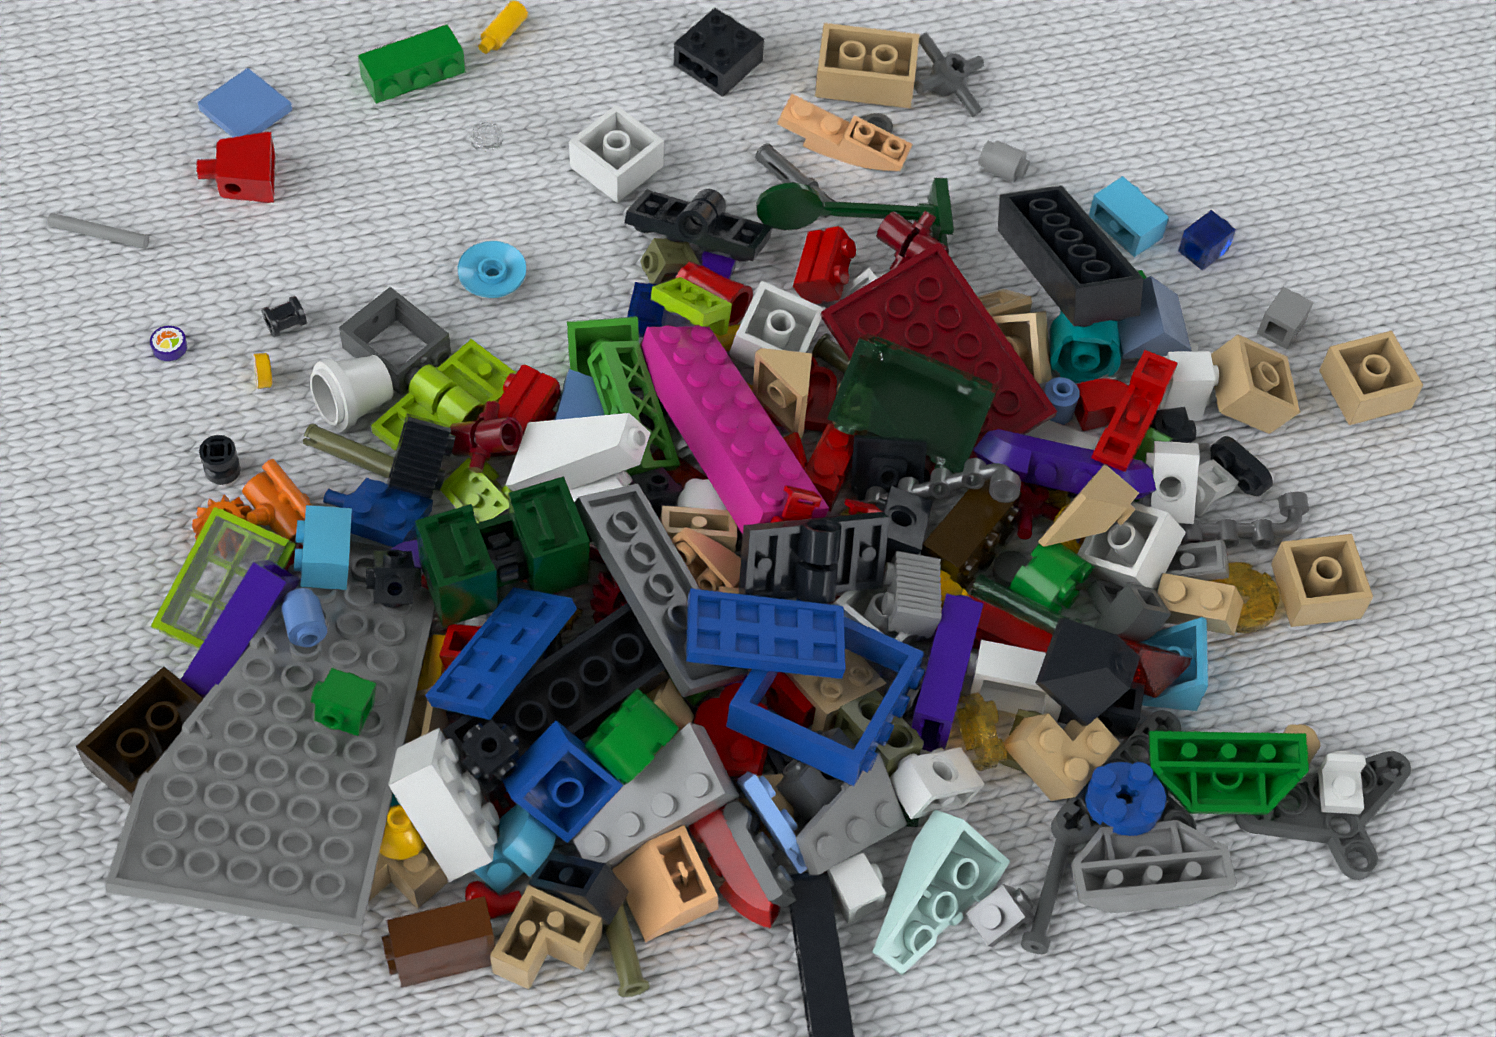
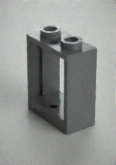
[339,287,451,396]

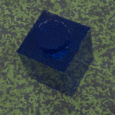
[1178,210,1236,271]
[627,282,668,338]

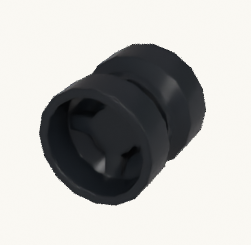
[199,435,241,485]

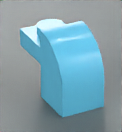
[474,804,556,894]

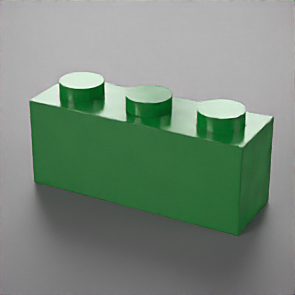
[358,24,465,104]

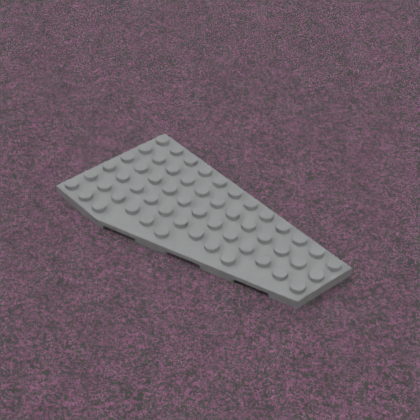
[105,535,435,936]

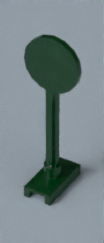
[756,177,954,247]

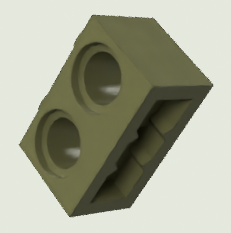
[833,689,924,778]

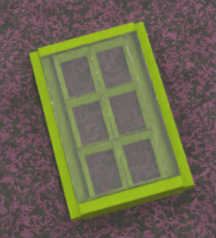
[151,507,296,650]

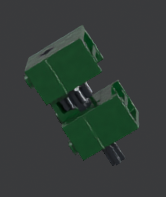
[415,476,593,627]

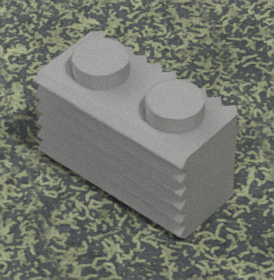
[881,551,942,638]

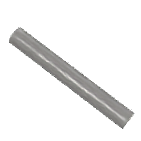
[47,213,149,249]

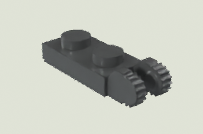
[722,800,796,908]

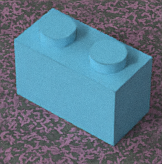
[1089,176,1169,257]
[294,505,352,590]

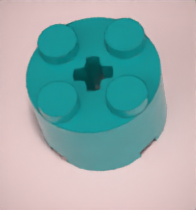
[1049,311,1121,384]

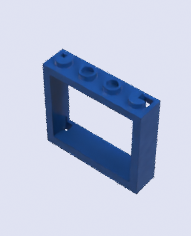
[726,598,925,786]

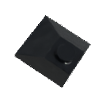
[1035,618,1140,726]

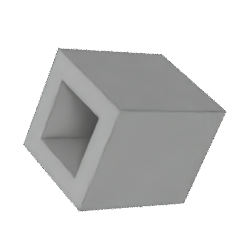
[1257,287,1314,350]

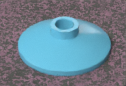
[457,241,526,298]

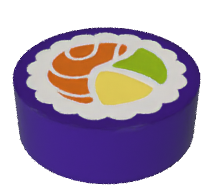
[150,326,187,361]

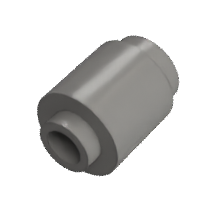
[978,140,1030,183]

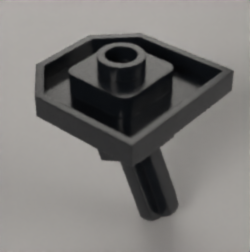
[850,426,927,501]

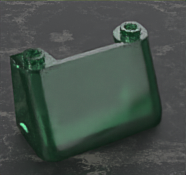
[827,334,1000,474]

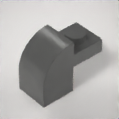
[1087,579,1171,642]

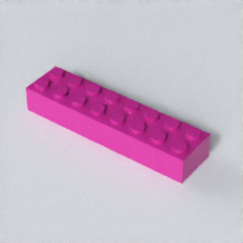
[641,325,829,534]

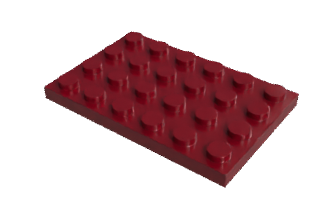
[821,242,1058,479]

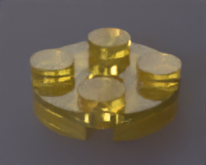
[1209,562,1280,633]
[958,692,1007,771]

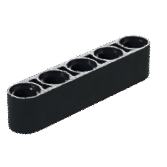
[789,870,854,1037]

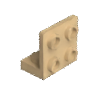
[785,649,887,732]

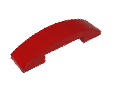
[1091,350,1178,472]

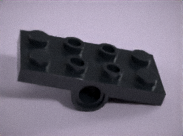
[624,189,773,262]
[738,512,889,604]

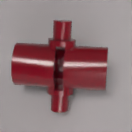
[876,211,952,270]
[450,401,523,473]

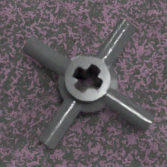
[914,32,984,117]

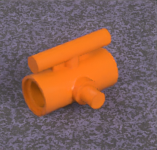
[242,459,313,543]

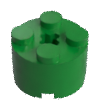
[1008,543,1094,626]
[584,688,679,785]

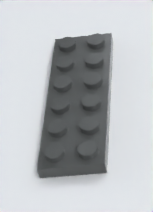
[574,484,749,697]

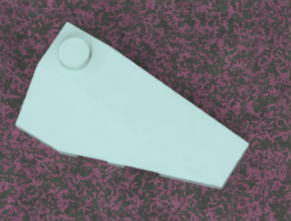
[872,809,1010,975]

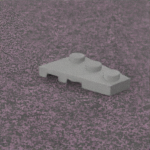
[796,752,907,875]

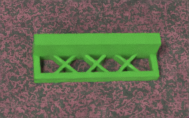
[587,341,680,485]

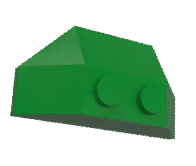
[1149,731,1309,815]

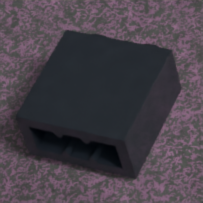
[673,7,764,97]

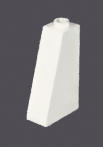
[506,413,651,491]

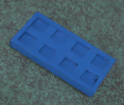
[425,587,577,720]
[686,588,845,679]

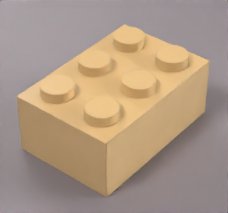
[815,23,920,108]

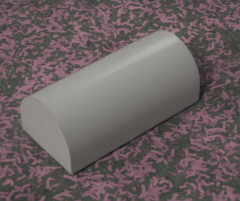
[1166,539,1229,581]

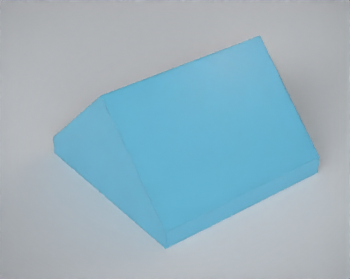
[1139,617,1208,711]

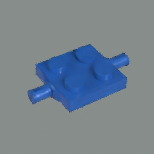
[323,478,433,547]

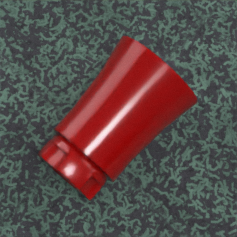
[675,262,753,326]

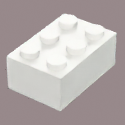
[388,728,500,881]

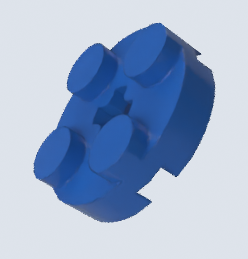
[1085,762,1166,836]

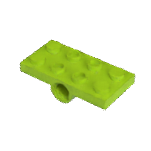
[371,339,516,451]

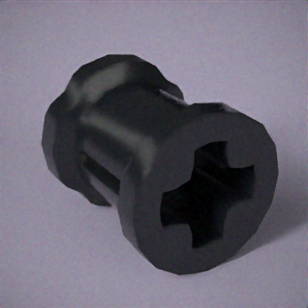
[261,295,307,337]

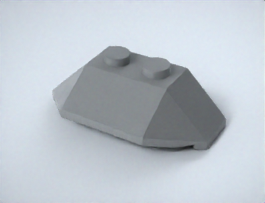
[1071,820,1237,913]

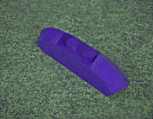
[974,429,1156,500]

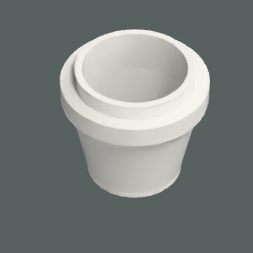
[310,355,393,430]

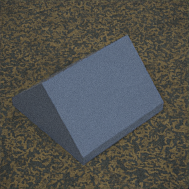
[1117,276,1192,359]

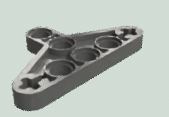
[1051,710,1196,846]
[1235,751,1411,880]

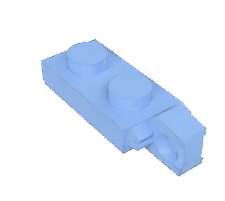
[736,772,807,874]

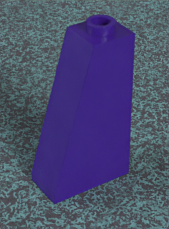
[180,560,301,699]
[911,594,984,752]

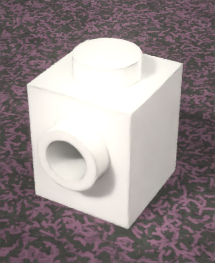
[828,852,886,924]

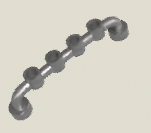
[837,458,1021,516]
[1178,492,1309,548]

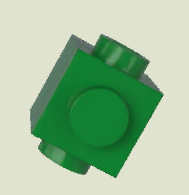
[310,668,377,737]

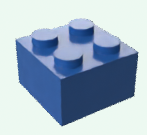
[503,720,623,843]

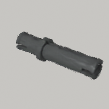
[755,144,836,218]

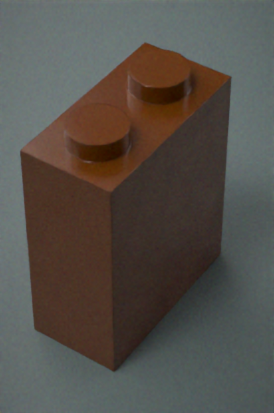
[381,896,495,988]

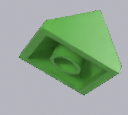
[567,316,639,388]

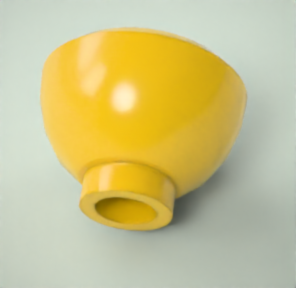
[380,804,426,860]

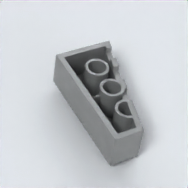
[573,722,739,870]

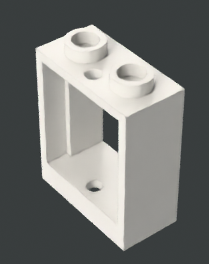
[961,640,1062,722]

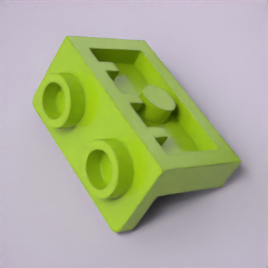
[651,277,732,336]
[440,457,512,523]

